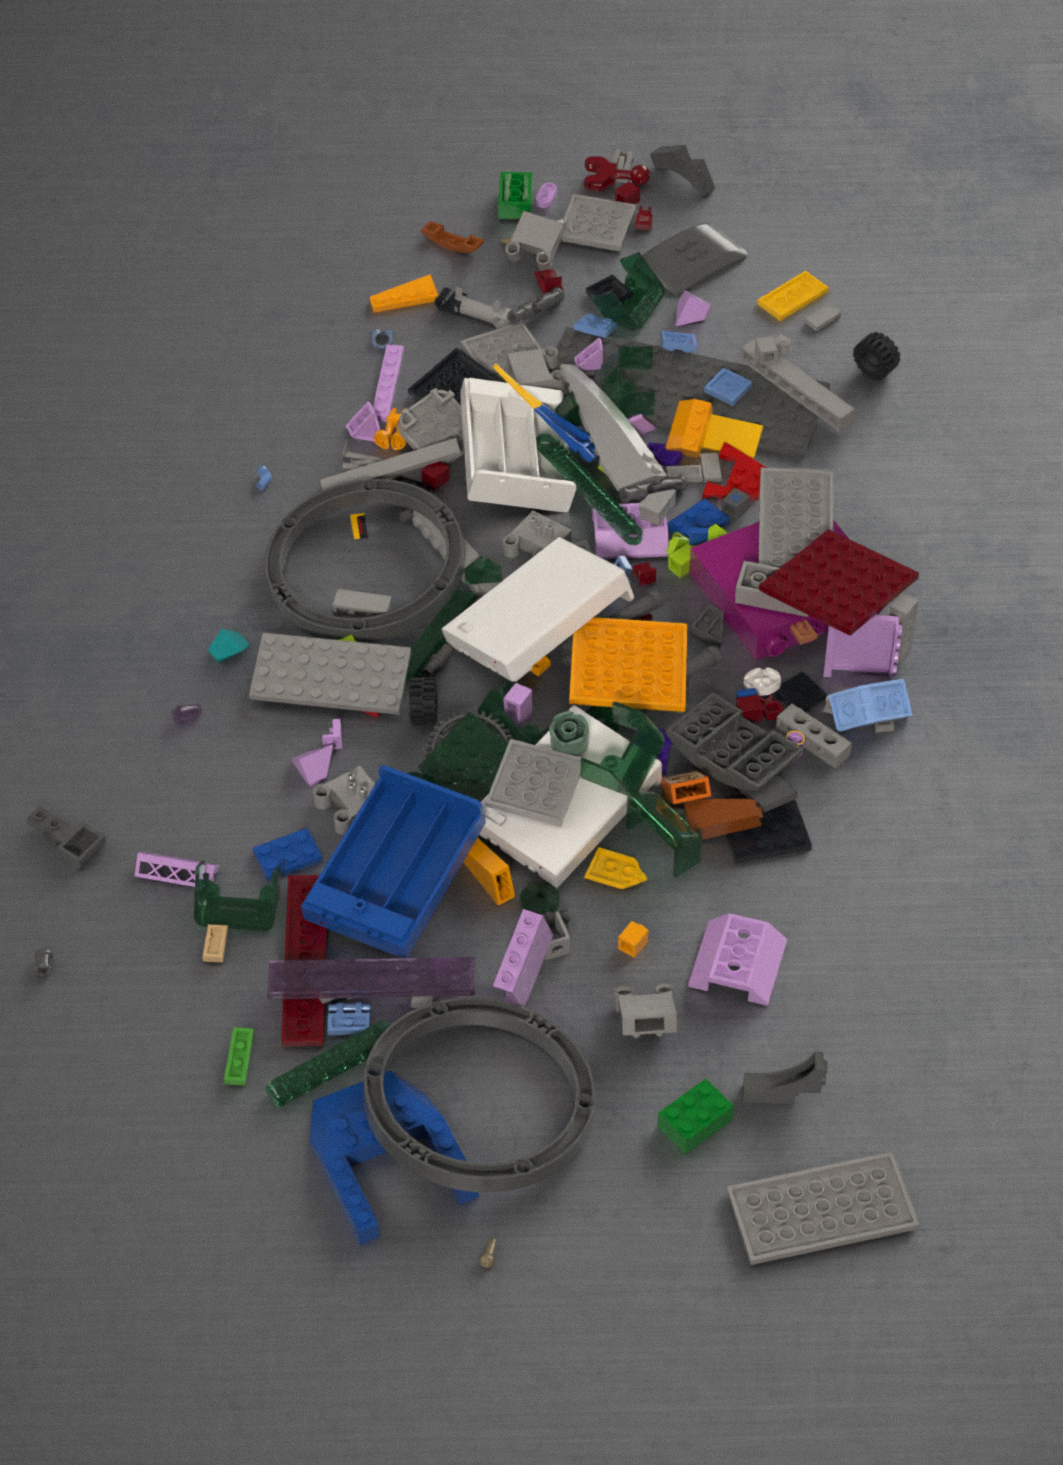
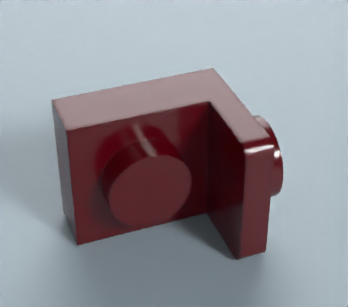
[631,562,657,586]

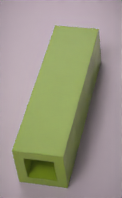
[668,524,728,578]

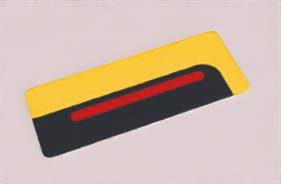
[350,513,368,539]

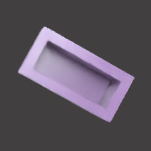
[504,683,532,730]

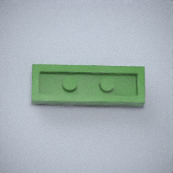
[224,1027,255,1086]

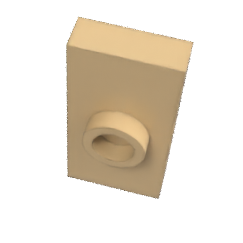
[202,924,229,963]

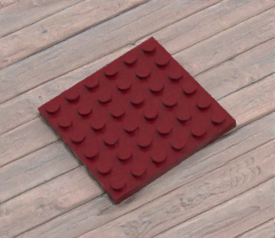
[759,529,919,636]

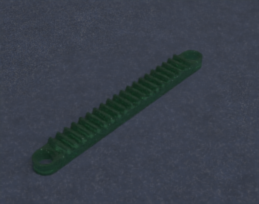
[536,434,643,545]

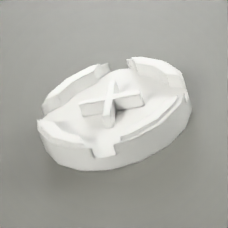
[743,667,781,696]

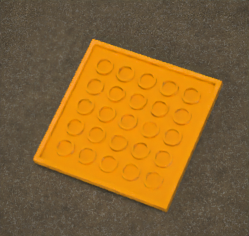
[569,617,687,712]

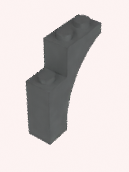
[650,145,715,196]
[743,1052,828,1104]

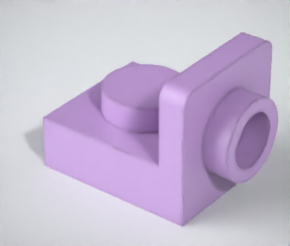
[322,719,343,750]

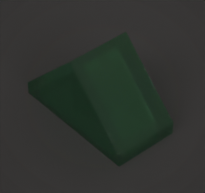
[555,393,582,426]
[464,555,502,584]

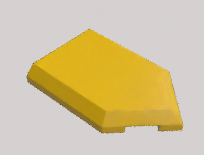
[584,847,647,889]

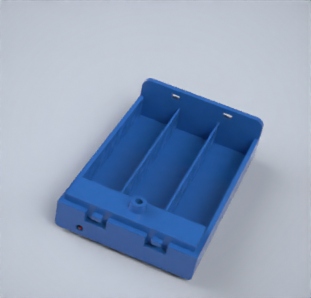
[301,765,486,960]

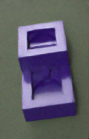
[647,442,683,466]

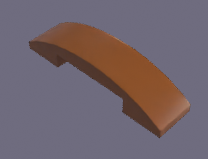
[421,221,484,253]

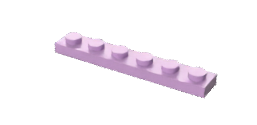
[373,345,404,422]

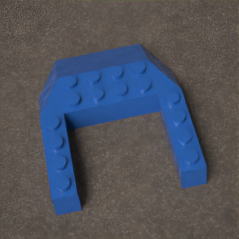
[309,1071,479,1245]

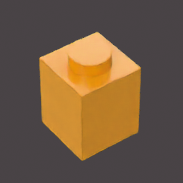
[618,921,649,958]

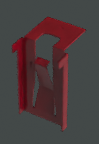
[534,269,563,294]

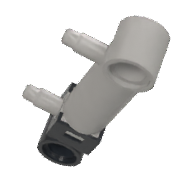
[434,286,511,329]

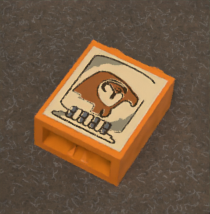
[660,771,711,804]

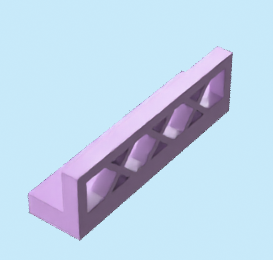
[134,852,219,890]

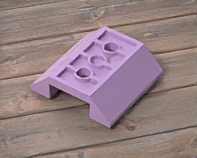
[591,503,669,559]
[688,913,787,1006]

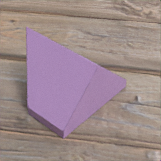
[675,290,712,326]
[574,338,603,371]
[346,401,380,441]
[626,414,657,436]
[292,744,334,787]

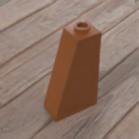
[684,799,764,842]

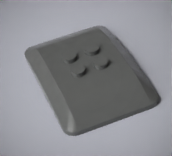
[635,222,747,296]

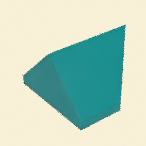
[208,628,250,663]

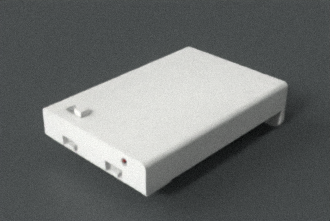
[460,378,576,513]
[441,537,634,682]
[479,705,662,888]

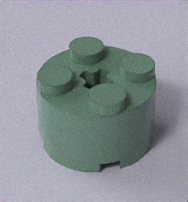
[549,711,589,756]

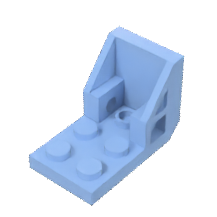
[829,679,913,732]

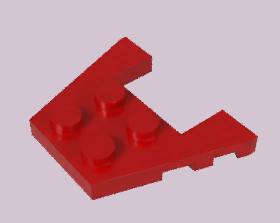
[702,442,767,500]

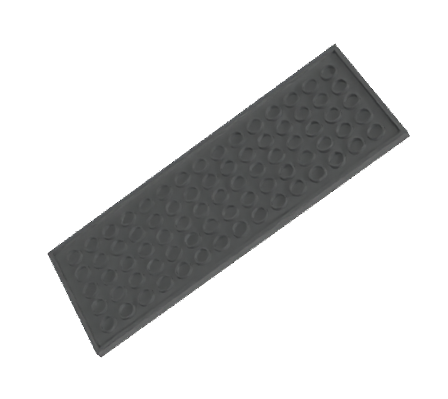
[548,327,830,458]

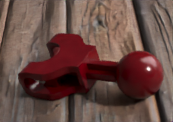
[584,156,650,191]

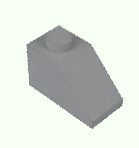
[638,489,676,526]

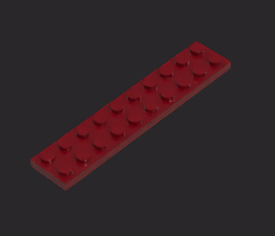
[281,875,327,1047]

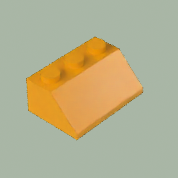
[666,399,713,459]

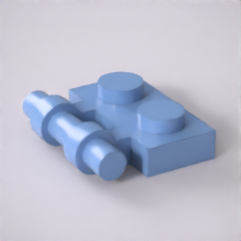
[328,1002,370,1035]

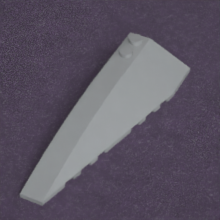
[560,364,667,491]

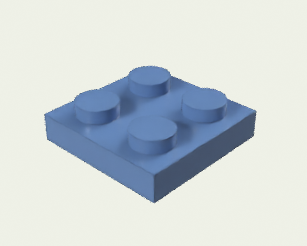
[573,314,618,338]
[660,330,697,353]
[704,368,752,406]

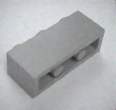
[333,589,392,618]

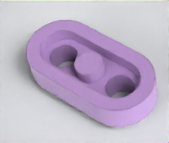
[536,182,557,208]

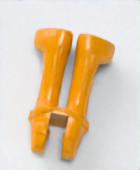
[374,408,406,450]

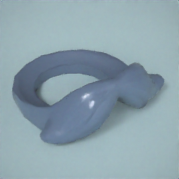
[369,329,396,350]

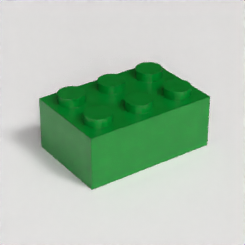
[498,171,533,219]
[657,1078,734,1154]

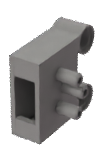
[505,211,565,271]
[507,346,566,392]
[503,511,571,558]
[313,766,375,835]
[614,983,677,1038]

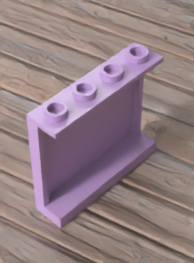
[823,615,902,681]
[493,909,553,1007]

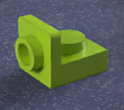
[666,532,689,555]

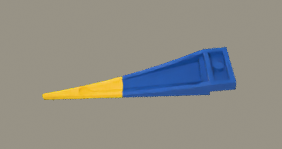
[493,364,600,463]

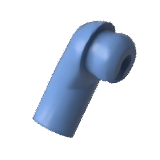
[256,465,272,490]

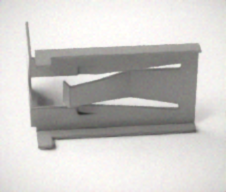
[611,147,634,183]
[342,441,384,472]

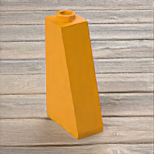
[463,838,515,906]

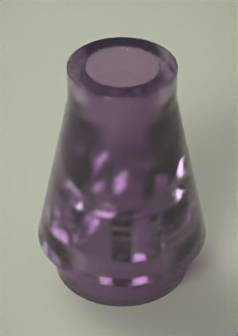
[172,704,202,724]

